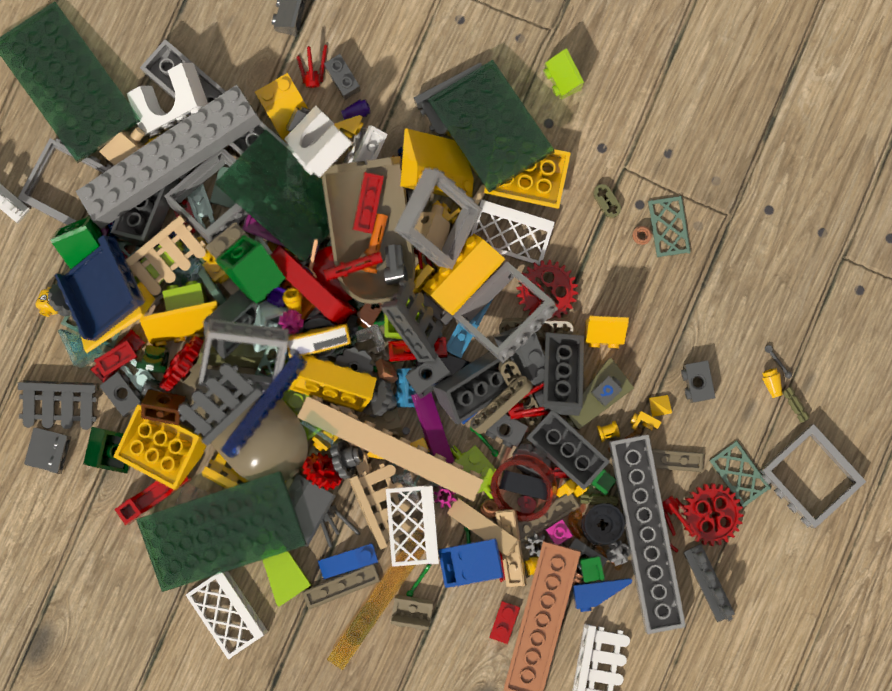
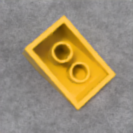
[255,73,308,143]
[584,316,629,349]

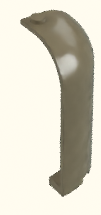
[322,156,415,304]
[171,363,308,485]

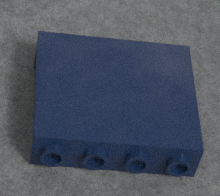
[55,235,145,341]

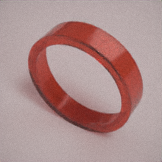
[491,455,557,521]

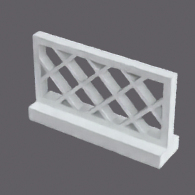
[343,125,388,165]
[471,199,555,265]
[386,484,439,567]
[186,568,268,659]

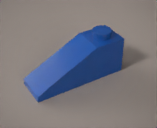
[318,543,379,579]
[573,578,632,612]

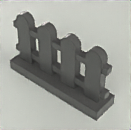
[414,62,499,136]
[381,279,443,362]
[178,363,263,446]
[18,380,99,430]
[683,544,735,622]

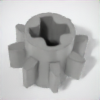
[525,532,548,557]
[606,540,630,566]

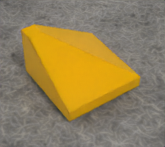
[649,395,672,417]

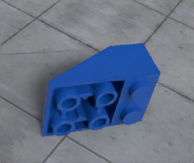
[438,539,504,588]

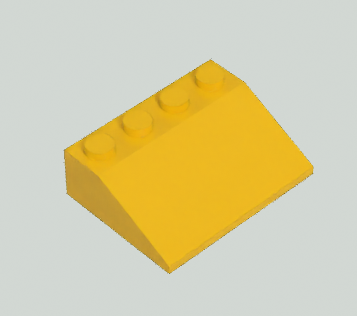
[400,128,474,198]
[484,137,571,209]
[139,301,220,347]
[113,404,206,490]

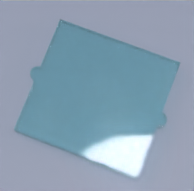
[301,420,334,444]

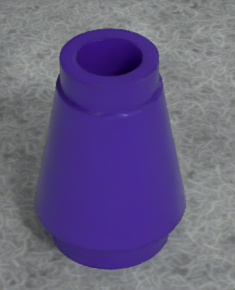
[341,99,371,120]

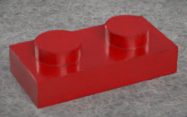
[94,340,138,377]
[489,601,520,644]

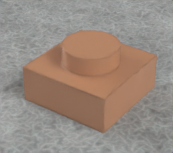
[375,358,398,383]

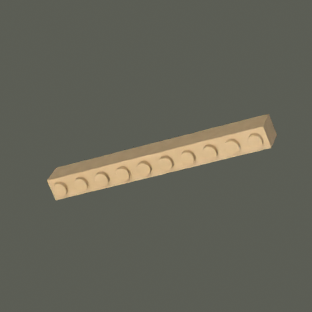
[297,395,483,501]

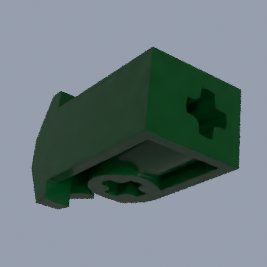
[136,345,170,374]

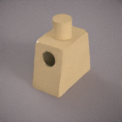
[99,127,145,165]
[414,205,450,250]

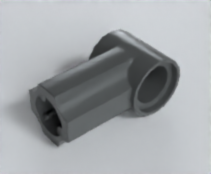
[384,244,408,285]

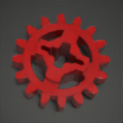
[302,453,343,490]

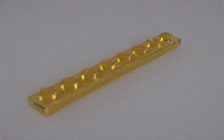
[327,531,426,671]

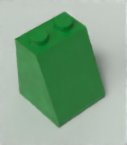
[50,216,103,269]
[215,235,285,304]

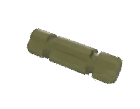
[782,387,810,423]
[580,493,618,507]

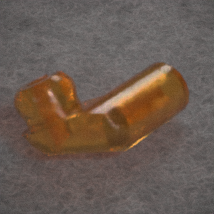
[568,509,584,539]

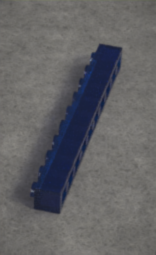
[220,353,307,458]

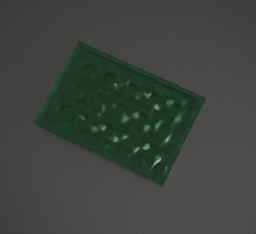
[428,60,554,193]
[215,129,330,262]

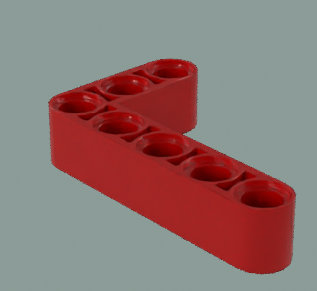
[270,245,358,325]

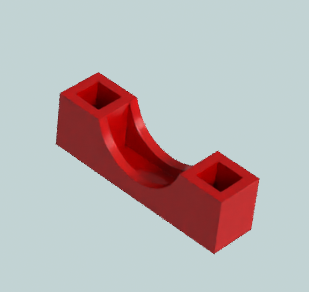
[114,475,192,525]

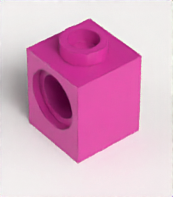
[545,519,572,545]

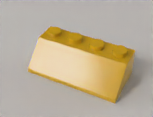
[422,233,505,316]
[81,282,156,353]
[289,355,377,412]

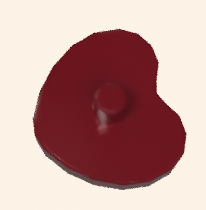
[517,496,536,516]

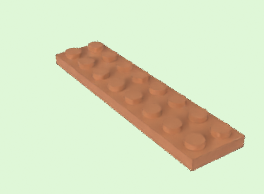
[503,541,581,691]

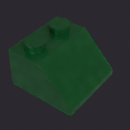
[83,427,129,474]

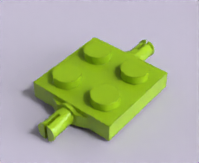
[450,445,500,500]

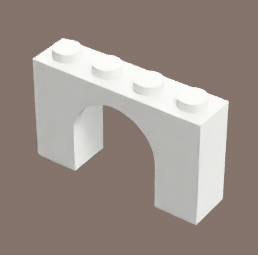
[126,63,208,138]
[285,106,352,178]

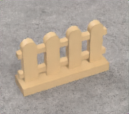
[126,214,206,295]
[348,463,418,550]

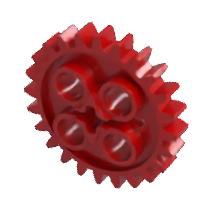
[516,260,578,318]
[159,335,204,392]
[681,483,744,546]

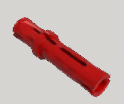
[323,251,383,282]

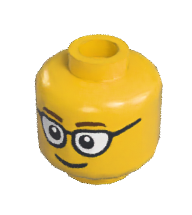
[35,287,58,317]

